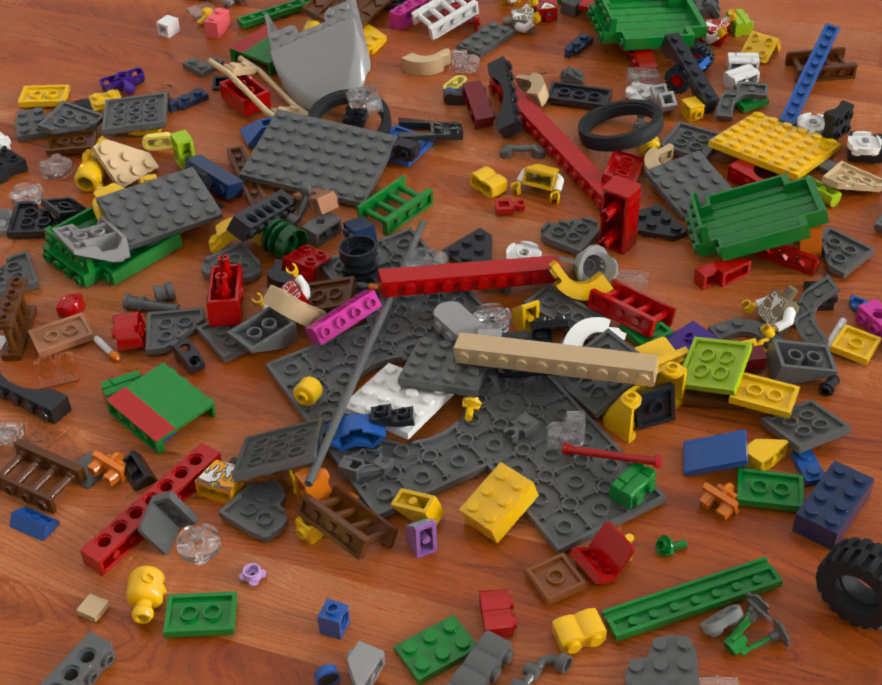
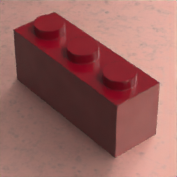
[461,80,496,129]

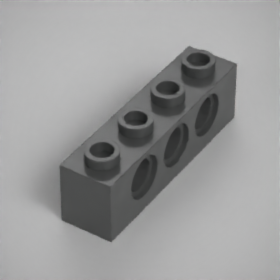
[40,631,116,685]

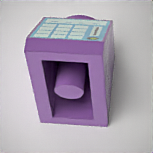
[405,518,437,559]

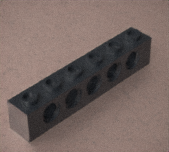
[226,189,297,242]

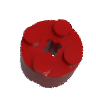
[111,311,146,352]

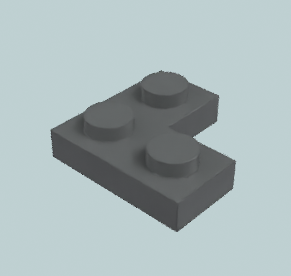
[182,56,224,78]

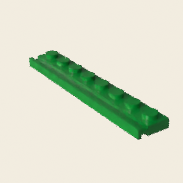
[601,556,783,642]

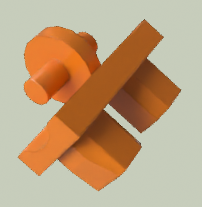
[87,450,127,487]
[699,482,740,521]

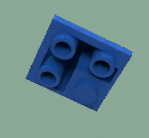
[240,117,273,148]

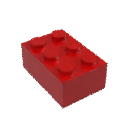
[219,75,272,117]

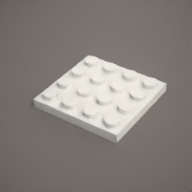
[344,363,454,439]

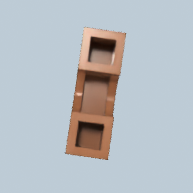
[292,188,339,215]

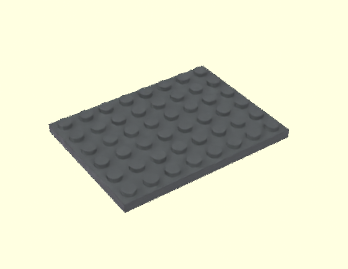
[239,109,398,207]

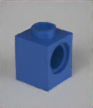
[317,598,350,640]

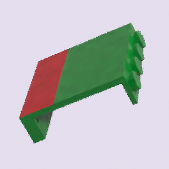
[229,25,283,76]
[106,363,216,455]

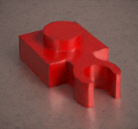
[494,198,525,215]

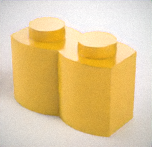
[470,166,507,199]
[552,608,607,654]

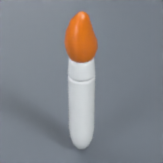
[94,336,120,361]

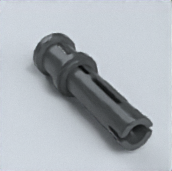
[123,293,180,312]

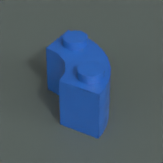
[326,414,386,452]

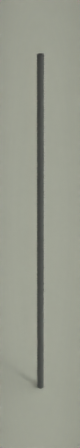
[304,220,426,487]

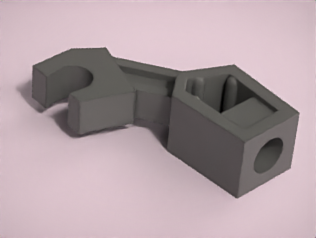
[338,455,395,482]

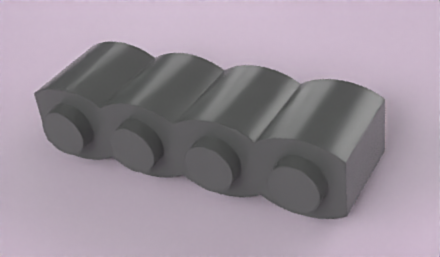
[447,630,514,685]

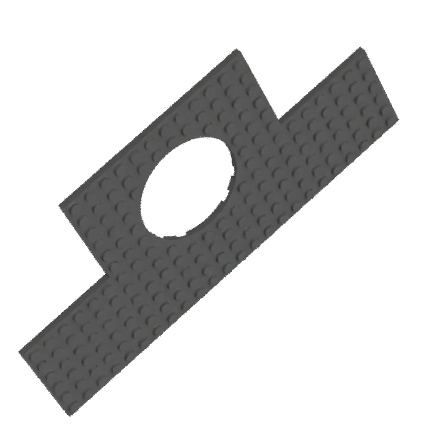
[265,227,666,555]

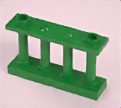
[357,175,434,236]

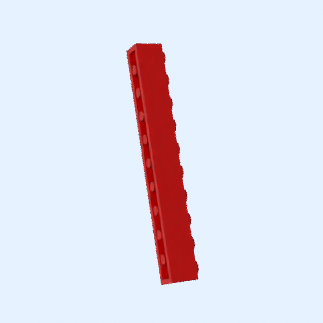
[377,255,563,298]

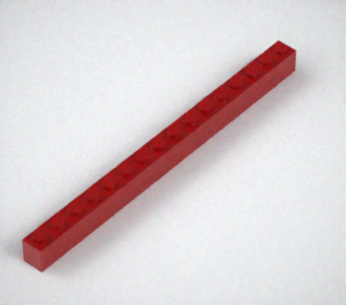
[488,78,607,210]

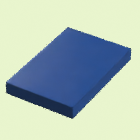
[683,429,748,477]

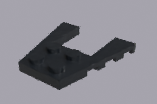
[398,117,463,142]

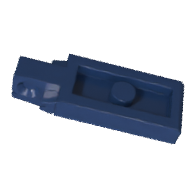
[564,33,594,58]
[168,88,209,113]

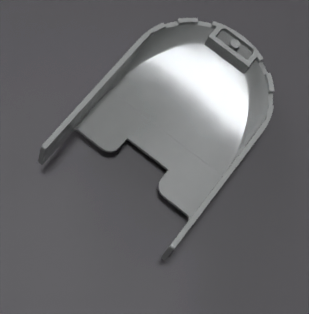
[265,0,371,111]

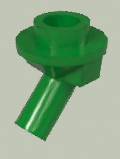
[655,535,688,557]

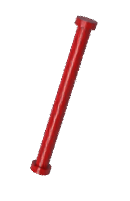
[562,443,662,468]

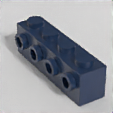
[184,154,244,200]

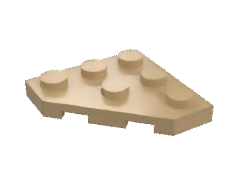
[91,139,159,187]
[821,161,882,192]

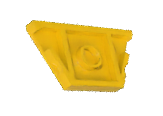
[363,24,387,55]

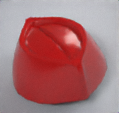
[56,293,85,318]

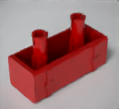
[597,175,642,255]
[206,254,245,327]

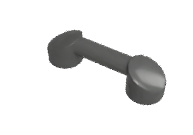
[500,144,545,159]
[286,181,313,226]

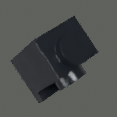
[393,137,419,162]

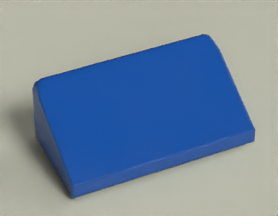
[10,506,60,541]

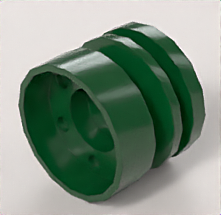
[261,218,308,261]

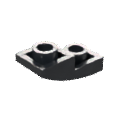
[371,403,415,427]

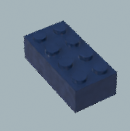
[792,460,875,550]

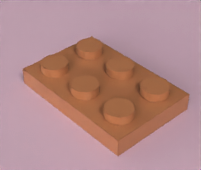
[28,312,94,358]

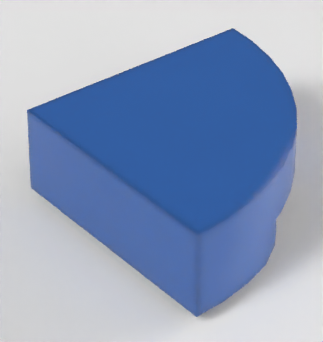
[849,295,869,314]

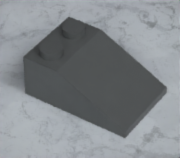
[227,307,298,353]
[766,339,838,385]

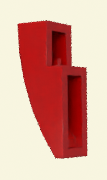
[693,259,752,290]

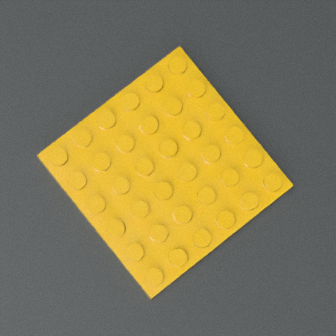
[708,112,842,180]

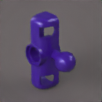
[99,67,145,95]

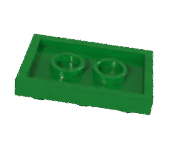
[736,467,804,512]
[163,591,238,638]
[394,615,477,685]

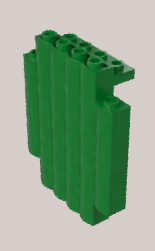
[587,0,708,51]
[685,173,829,261]
[42,206,185,288]

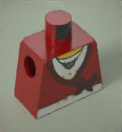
[531,0,558,23]

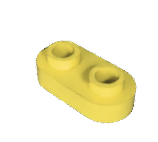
[443,75,467,91]
[142,132,172,151]

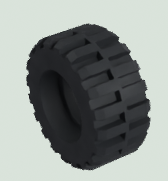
[816,537,882,630]

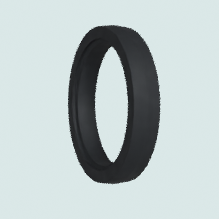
[308,89,391,134]
[578,99,664,152]

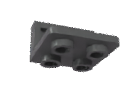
[693,0,721,19]
[138,491,199,555]

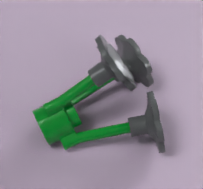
[722,592,790,657]

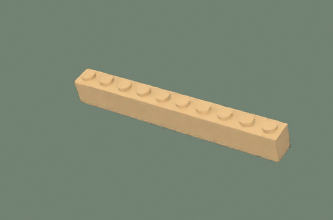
[454,332,658,387]

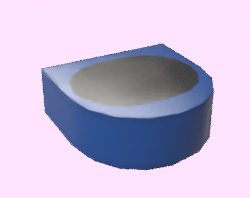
[314,664,340,685]

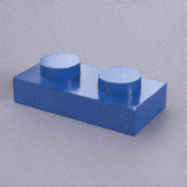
[790,449,825,487]

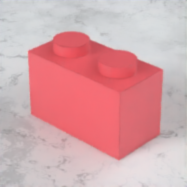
[204,8,231,39]

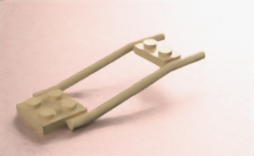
[207,56,309,117]

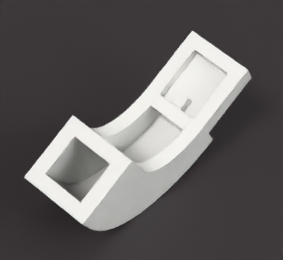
[560,317,627,346]

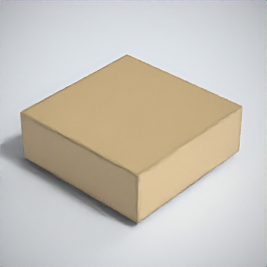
[76,593,110,623]

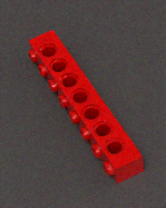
[80,443,222,576]

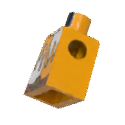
[195,457,244,504]

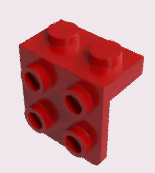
[282,245,332,283]
[569,521,635,584]

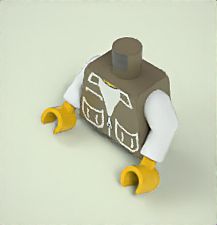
[503,0,541,33]
[741,285,799,338]

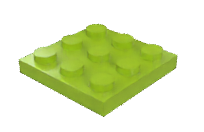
[683,336,753,395]

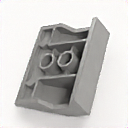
[52,216,130,262]

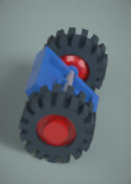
[664,42,715,94]

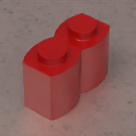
[479,588,517,638]

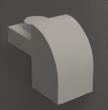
[649,83,677,113]

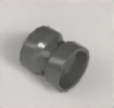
[153,282,176,302]

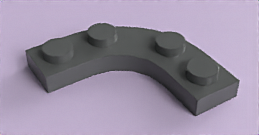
[716,82,769,121]
[795,274,840,344]
[708,317,785,349]

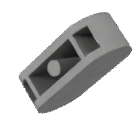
[433,301,482,343]

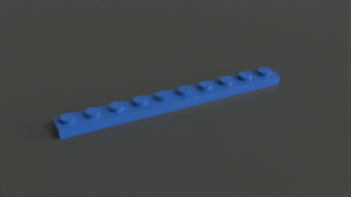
[779,23,840,126]

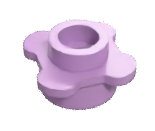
[239,563,266,586]

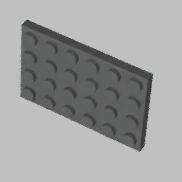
[96,167,223,250]

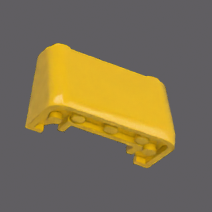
[603,362,687,444]

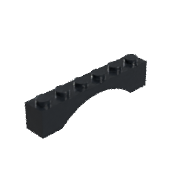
[660,32,720,114]
[487,56,522,139]
[0,372,72,425]

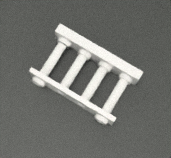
[411,0,479,40]

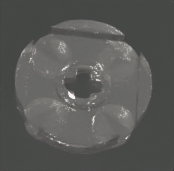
[39,154,73,180]
[9,182,44,205]
[474,303,512,332]
[176,523,222,565]

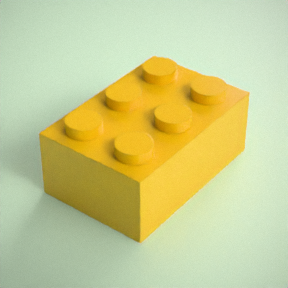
[459,462,539,544]

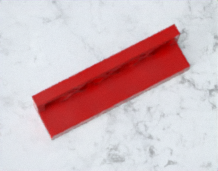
[752,245,821,276]

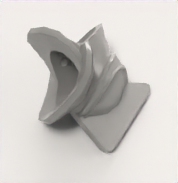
[558,244,618,283]

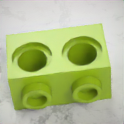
[170,130,195,170]

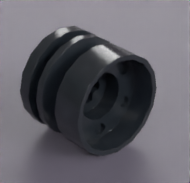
[338,235,379,282]

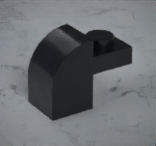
[267,259,295,289]

